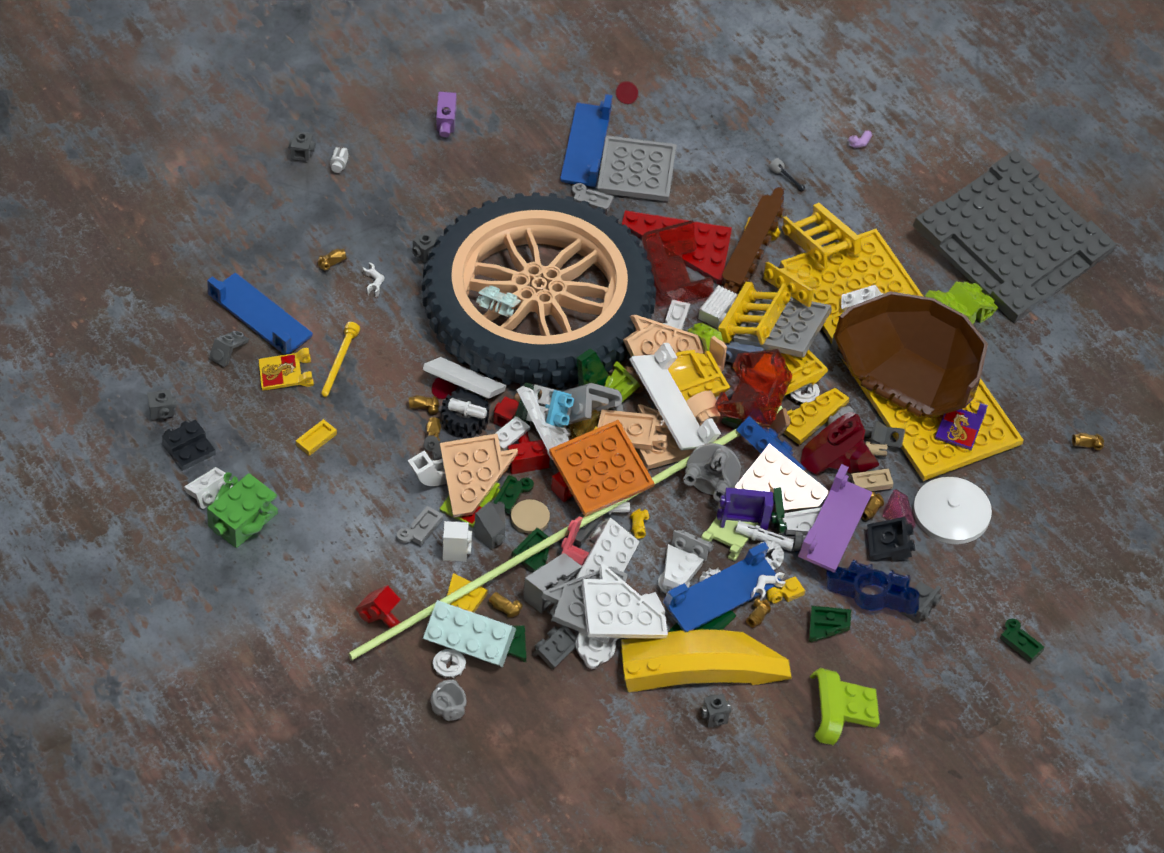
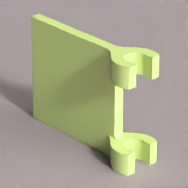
[701,517,759,561]

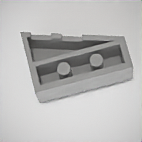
[524,553,582,613]

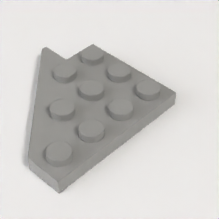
[541,567,628,643]

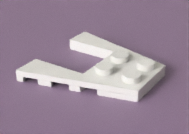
[517,386,571,460]

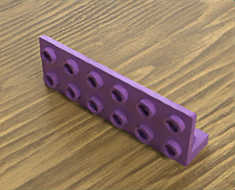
[798,464,872,572]

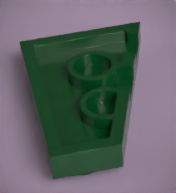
[576,348,609,386]

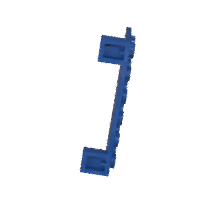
[560,94,613,187]
[207,273,313,355]
[663,542,781,632]

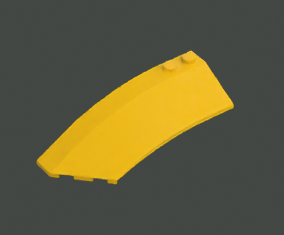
[621,630,792,692]

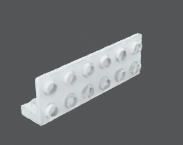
[630,343,721,450]
[550,518,639,615]

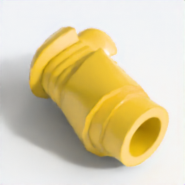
[630,508,649,539]

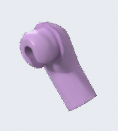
[849,131,872,148]

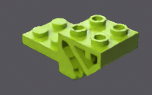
[925,281,998,325]

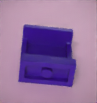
[717,487,773,530]

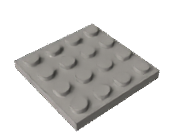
[597,136,677,202]
[734,291,832,358]

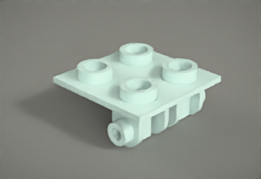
[476,286,521,317]

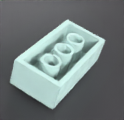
[423,600,516,667]

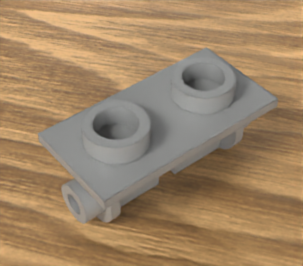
[672,530,714,561]

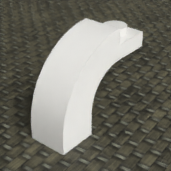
[408,451,447,486]

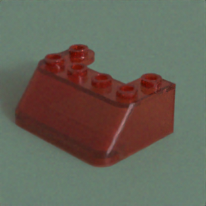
[642,220,714,303]

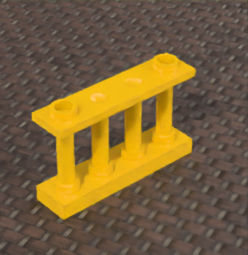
[782,203,861,267]
[718,282,791,345]

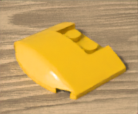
[668,350,730,401]
[740,350,828,403]

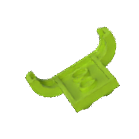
[810,668,880,745]

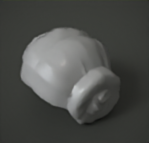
[430,680,467,721]

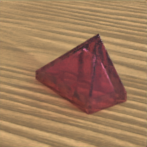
[882,489,916,529]

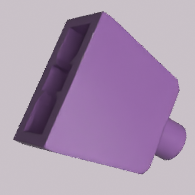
[436,92,457,137]

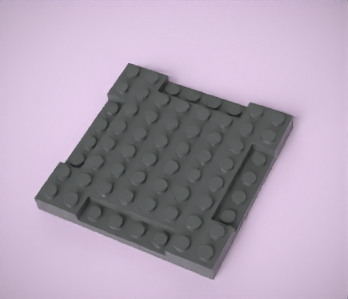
[913,150,1117,324]

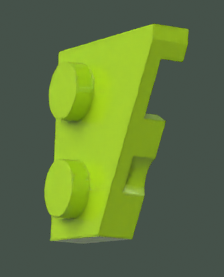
[605,361,640,409]

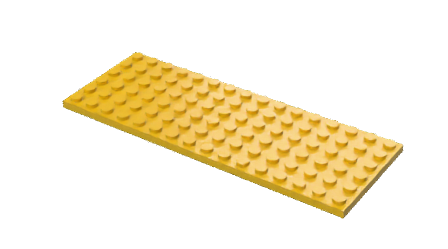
[780,229,1024,481]

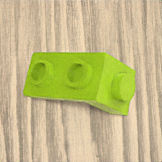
[688,323,723,351]

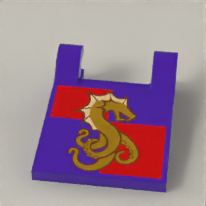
[935,403,988,451]

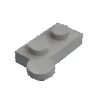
[572,183,614,214]
[397,506,443,545]

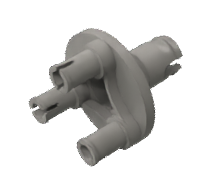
[684,443,741,501]

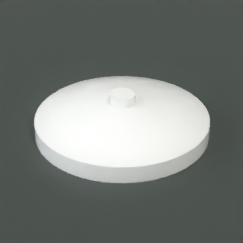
[913,477,992,544]

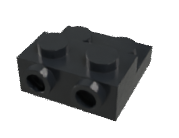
[162,419,216,471]
[867,517,915,561]

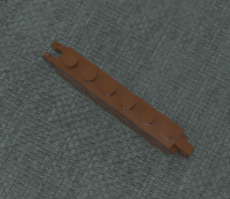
[722,187,786,294]

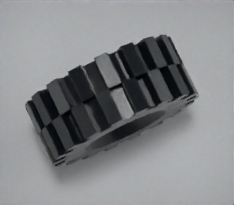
[441,389,489,439]

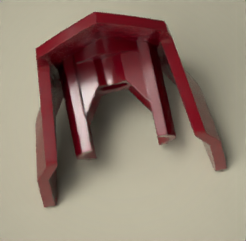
[801,411,879,475]

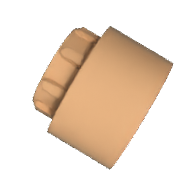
[686,391,721,426]

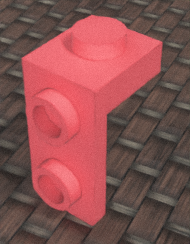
[561,516,589,565]

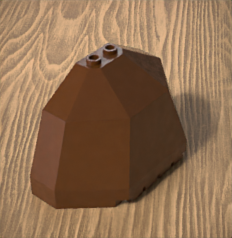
[834,291,988,418]

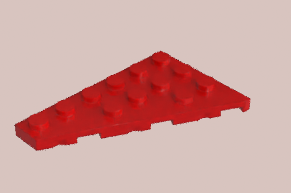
[622,210,732,285]

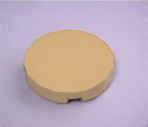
[511,499,550,535]

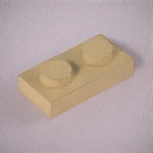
[851,469,894,491]

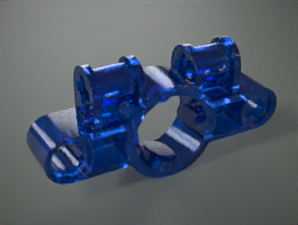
[826,560,920,614]

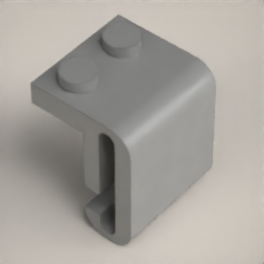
[564,383,622,425]

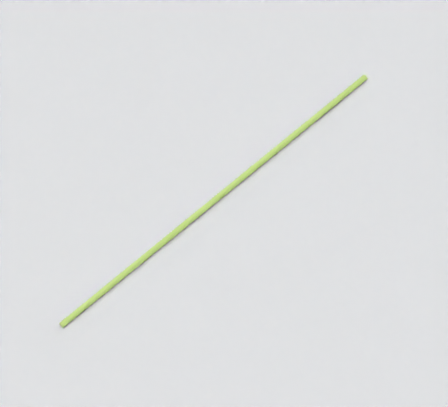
[348,404,782,660]

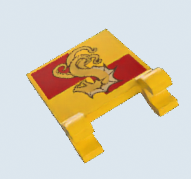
[259,348,314,391]

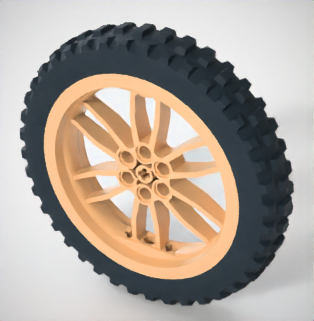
[422,192,656,388]

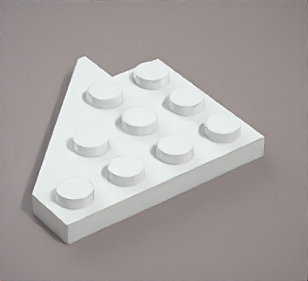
[581,564,668,639]

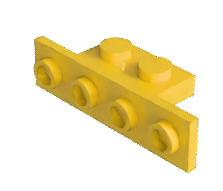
[764,262,817,307]

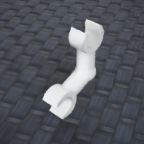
[363,263,385,297]
[751,572,786,601]

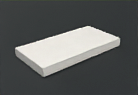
[423,357,506,399]

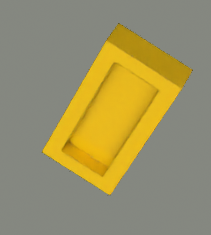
[296,419,337,456]

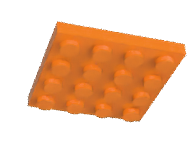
[549,420,655,517]

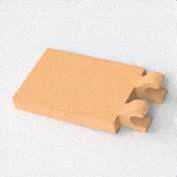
[598,410,670,450]

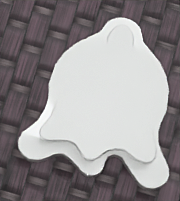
[575,632,619,669]

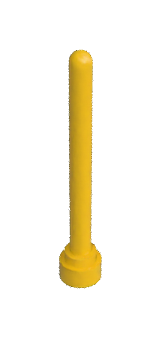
[321,322,360,397]

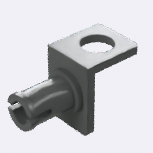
[864,421,905,448]

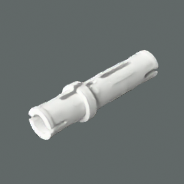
[735,521,795,552]

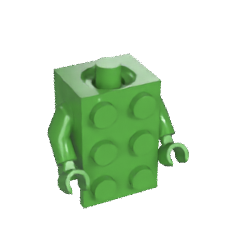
[207,472,278,548]

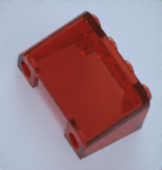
[715,349,792,425]

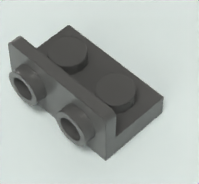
[898,582,942,624]
[532,625,577,669]

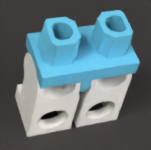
[526,385,574,428]

